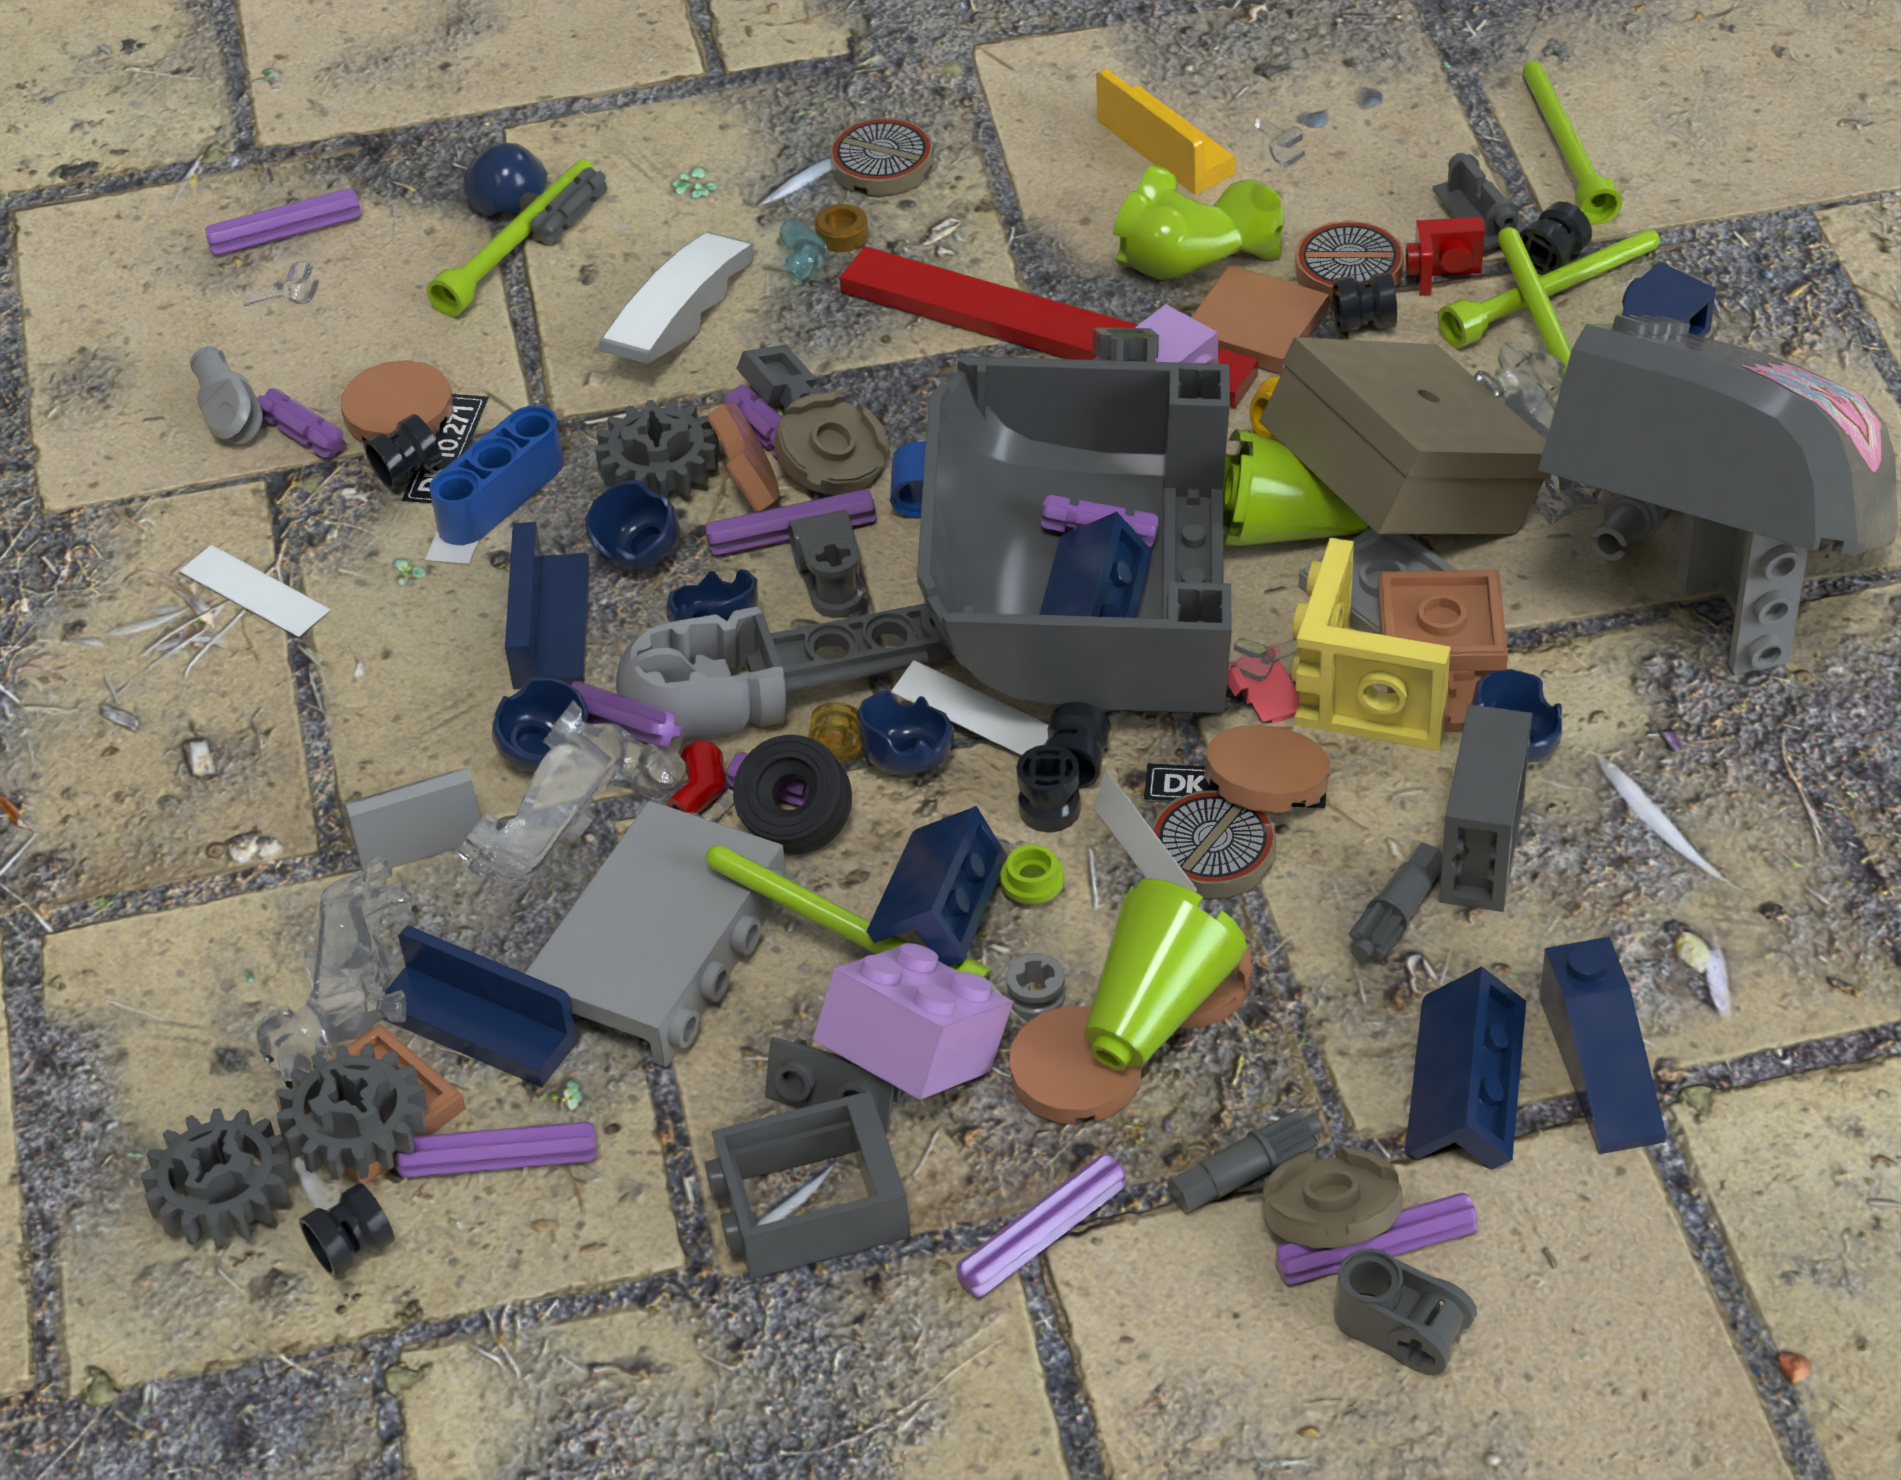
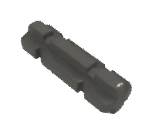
[529,167,607,245]

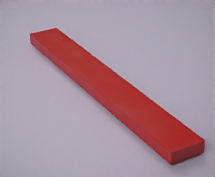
[839,246,1258,408]

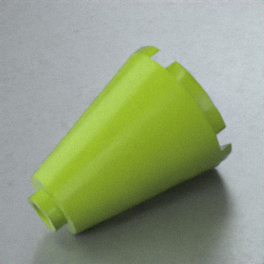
[1223,429,1368,547]
[1084,878,1248,1070]

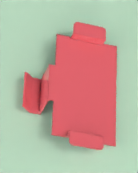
[1227,651,1299,724]

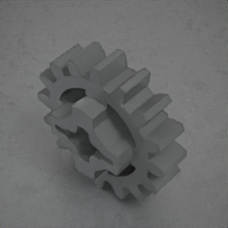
[595,399,720,499]
[277,1044,428,1180]
[141,1108,294,1246]

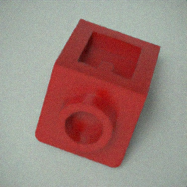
[1405,217,1485,295]

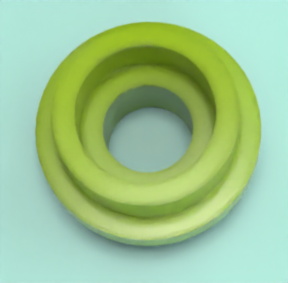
[1000,844,1064,904]

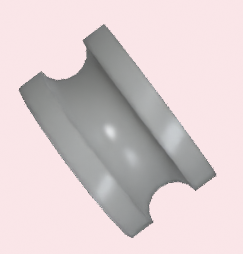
[1006,953,1066,1019]

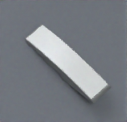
[599,231,754,364]

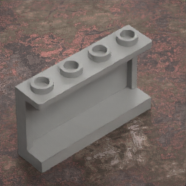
[1676,513,1808,675]
[525,800,791,1067]

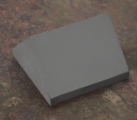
[340,768,485,877]

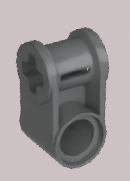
[788,510,864,617]
[1334,1248,1477,1375]

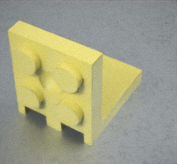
[1291,538,1451,751]

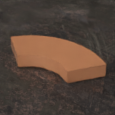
[707,403,779,512]

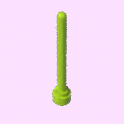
[1523,60,1622,225]
[426,159,594,317]
[1498,227,1572,383]
[1438,229,1660,349]
[705,845,992,981]

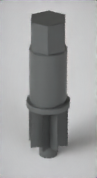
[1348,842,1443,962]
[1168,1109,1323,1215]

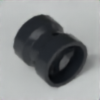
[1519,201,1592,275]
[1332,272,1397,333]
[364,414,442,490]
[1044,702,1111,789]
[1016,744,1081,833]
[299,1183,395,1277]

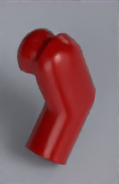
[666,739,726,816]

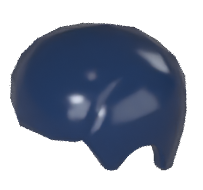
[463,142,548,216]
[585,480,681,572]
[666,569,758,623]
[1471,669,1562,763]
[492,676,589,773]
[856,690,954,775]

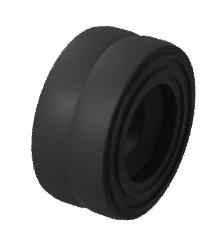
[733,734,852,854]

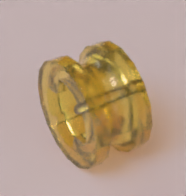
[808,702,862,762]

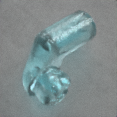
[779,217,827,280]

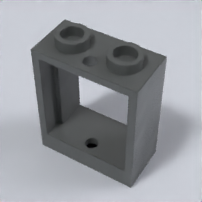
[1439,704,1533,912]
[705,1091,911,1279]

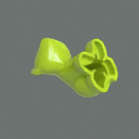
[1113,164,1285,281]

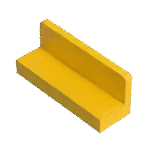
[1096,68,1236,195]

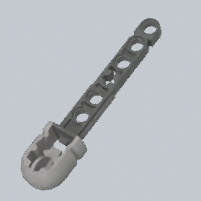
[616,603,955,743]

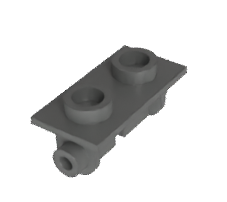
[1433,153,1527,251]
[765,1037,906,1134]

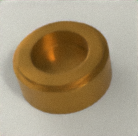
[815,204,869,252]

